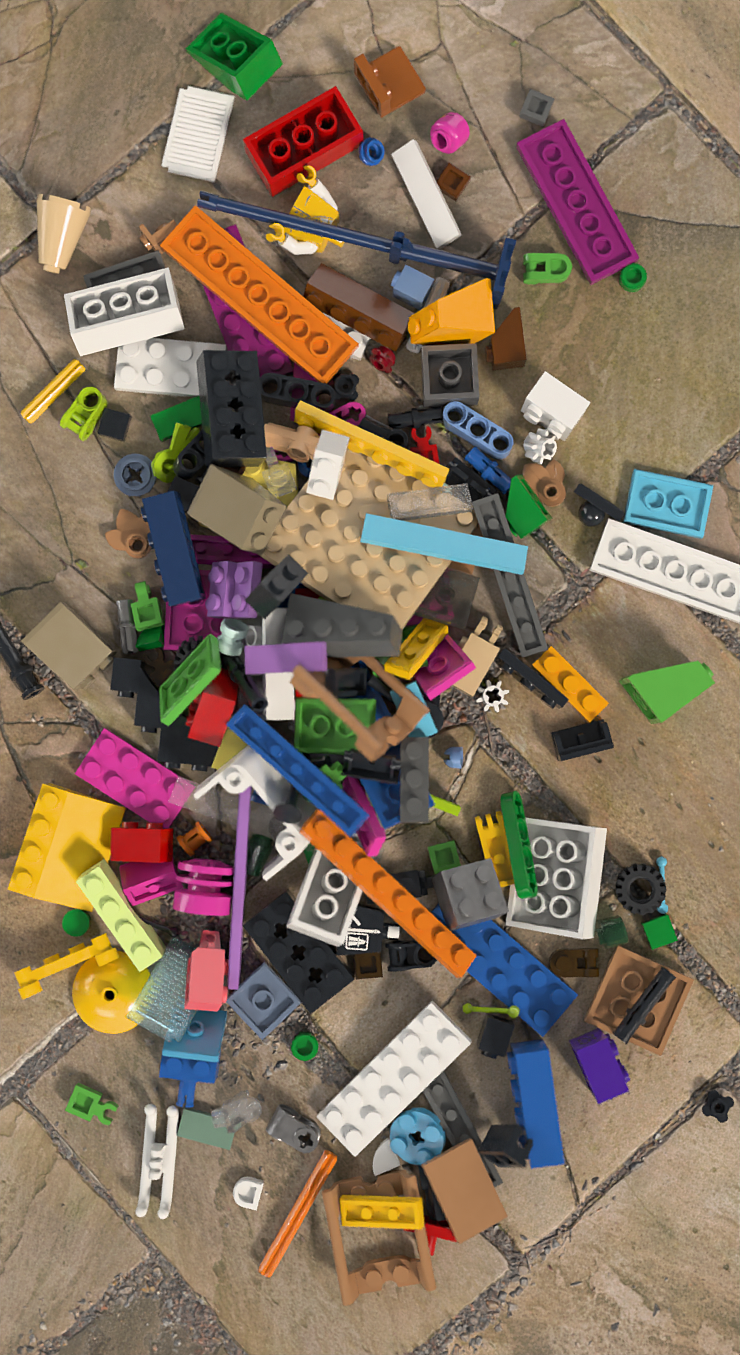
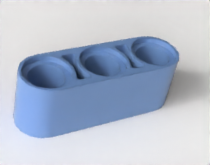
[443,401,513,460]

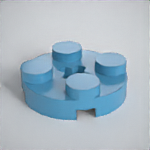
[390,1107,446,1166]

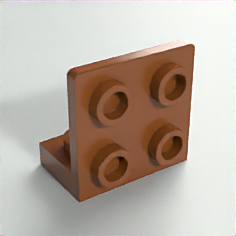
[354,46,426,118]

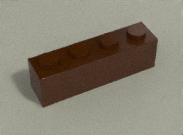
[303,263,415,352]

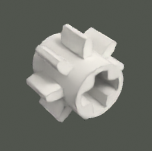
[523,428,557,464]
[476,680,509,713]

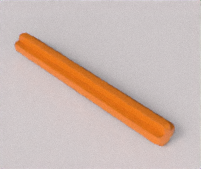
[258,1150,337,1278]

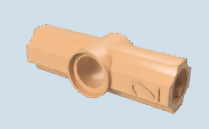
[264,422,320,463]

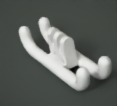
[135,1103,179,1219]

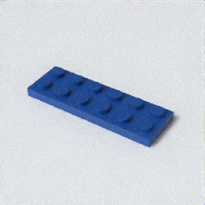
[430,902,578,1037]

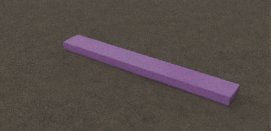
[227,785,252,990]

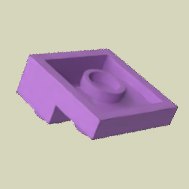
[205,561,262,619]

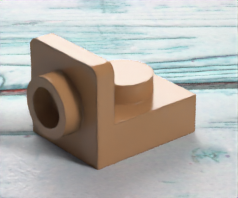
[138,220,177,254]

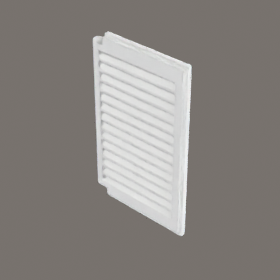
[162,86,235,182]

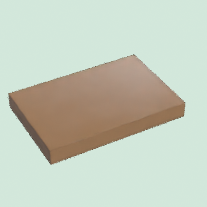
[421,1138,508,1244]

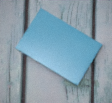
[622,469,714,539]

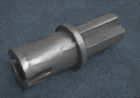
[116,599,138,654]

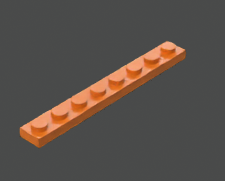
[298,809,477,978]

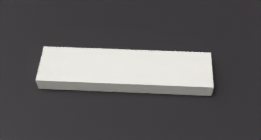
[391,139,462,249]

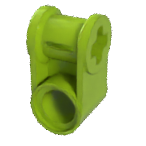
[60,387,107,441]

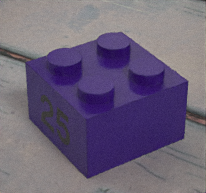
[569,1028,631,1104]

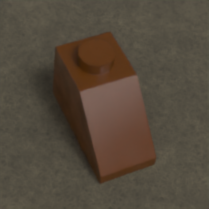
[485,307,527,371]

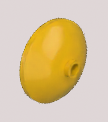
[72,950,155,1034]

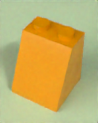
[408,278,495,346]

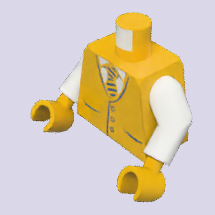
[266,166,345,255]

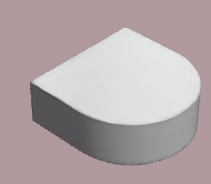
[233,1177,264,1210]

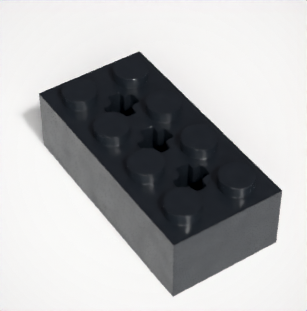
[196,350,267,467]
[243,889,355,1014]

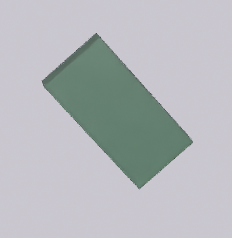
[177,1108,238,1150]

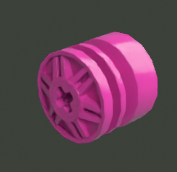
[173,858,234,916]

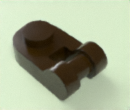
[549,948,599,978]

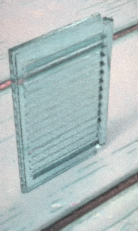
[126,938,197,1042]

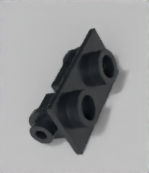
[445,457,497,505]
[341,748,401,785]

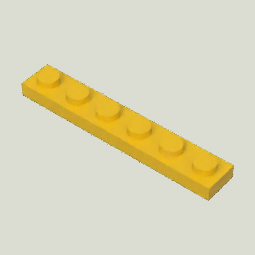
[294,400,449,489]

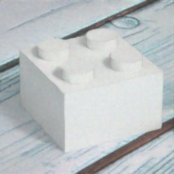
[521,371,590,441]

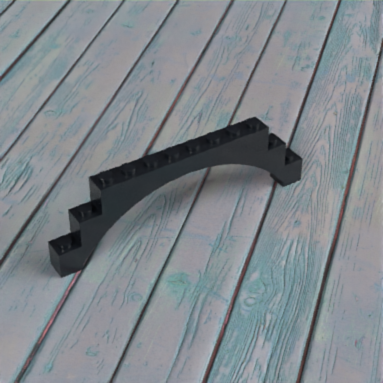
[110,657,441,786]

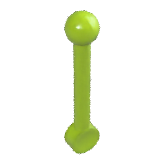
[462,1003,520,1018]

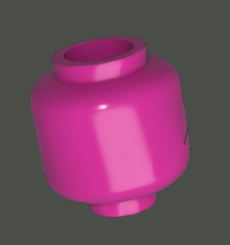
[430,112,470,154]

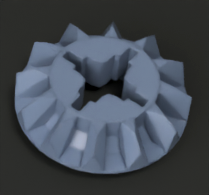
[114,454,156,497]

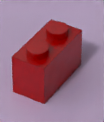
[110,822,173,863]

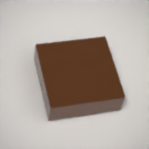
[436,163,471,202]

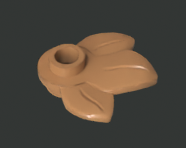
[523,459,566,507]
[105,509,151,559]

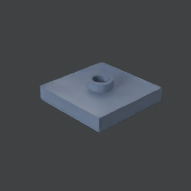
[226,961,301,1040]

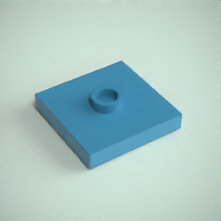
[162,1005,227,1062]

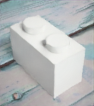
[306,430,349,500]

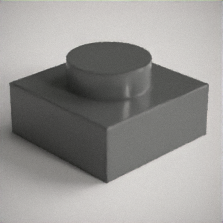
[519,89,555,127]

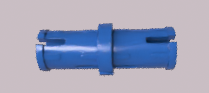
[464,446,511,495]

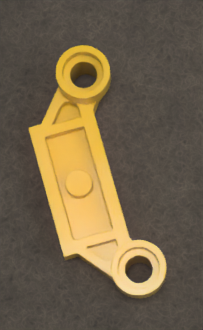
[14,933,119,1000]

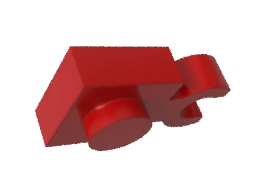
[410,426,439,464]

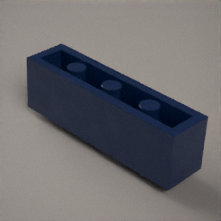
[141,491,206,606]

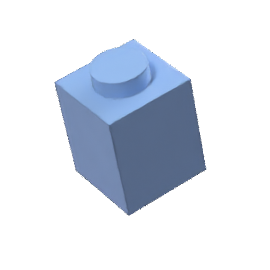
[391,265,434,310]

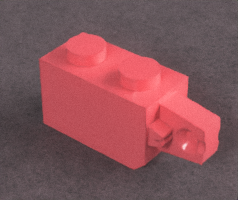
[184,930,229,1011]

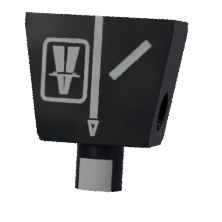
[337,903,400,956]

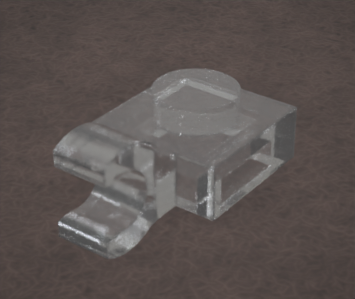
[262,446,297,498]

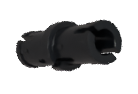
[388,406,443,429]

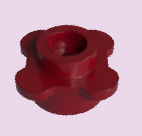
[369,346,396,373]

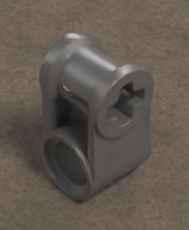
[266,1104,321,1153]

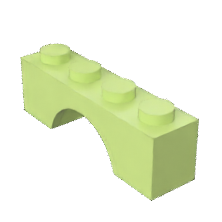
[76,859,166,972]

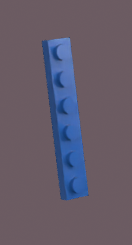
[226,704,370,837]

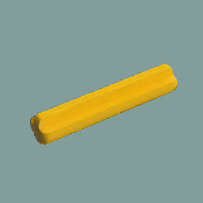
[20,359,85,423]

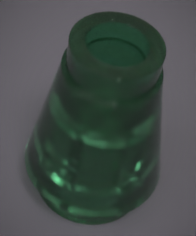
[247,833,274,876]

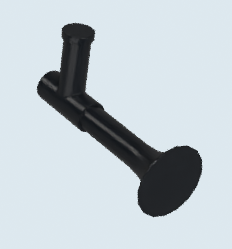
[273,753,331,824]

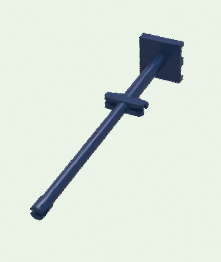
[197,191,516,309]

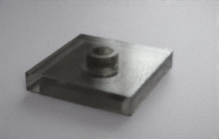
[413,568,480,630]

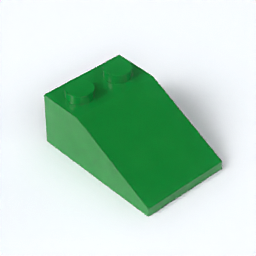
[185,12,283,101]

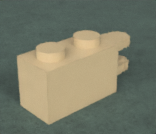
[452,616,503,698]

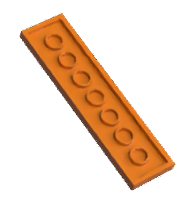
[160,205,359,384]

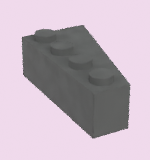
[282,593,402,657]

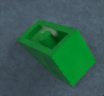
[506,474,552,539]

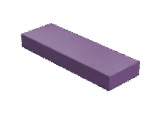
[245,642,327,674]

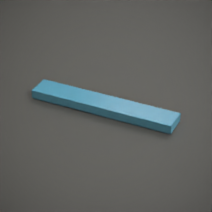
[360,513,528,575]

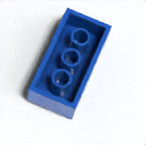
[506,1039,565,1169]

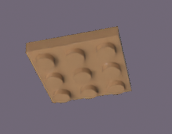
[584,944,694,1056]

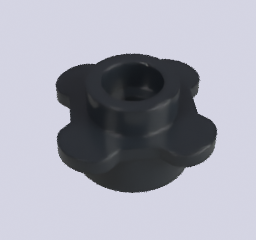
[333,373,359,401]
[702,1090,734,1123]

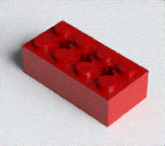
[243,86,363,197]

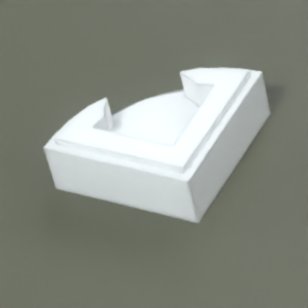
[373,1137,400,1176]

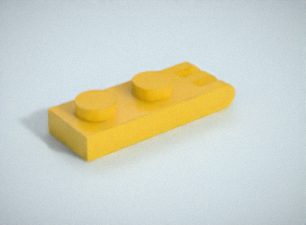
[475,811,514,887]

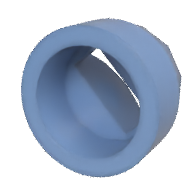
[444,747,463,769]

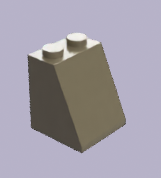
[187,464,287,555]
[21,602,117,691]

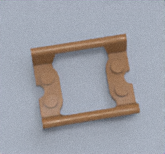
[289,657,430,761]
[322,1170,436,1306]

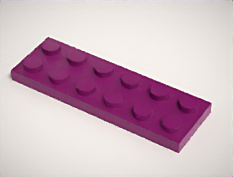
[516,119,640,285]
[203,224,294,377]

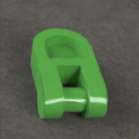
[523,253,572,284]

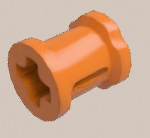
[176,821,213,857]

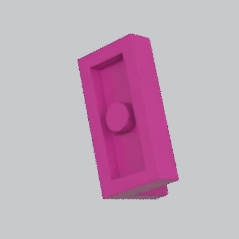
[119,859,184,906]

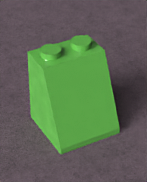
[619,661,715,724]

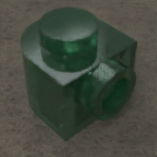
[595,915,629,949]

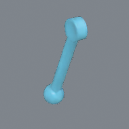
[656,856,668,914]

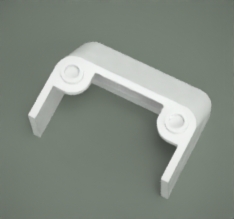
[193,745,319,881]

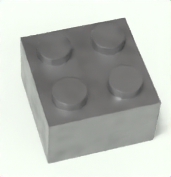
[421,343,479,408]
[431,858,508,931]

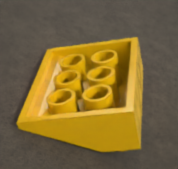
[8,783,126,912]

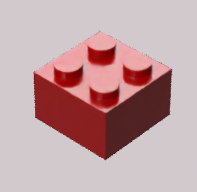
[185,668,238,747]

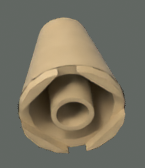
[37,194,91,274]

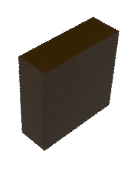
[353,952,383,980]

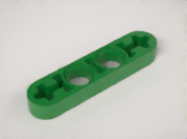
[500,791,538,899]

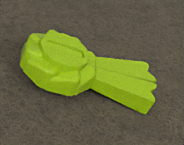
[151,423,201,483]

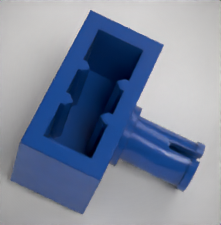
[159,1050,221,1108]

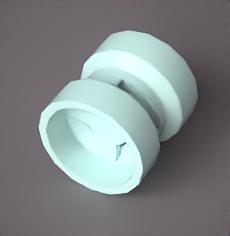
[217,618,249,656]

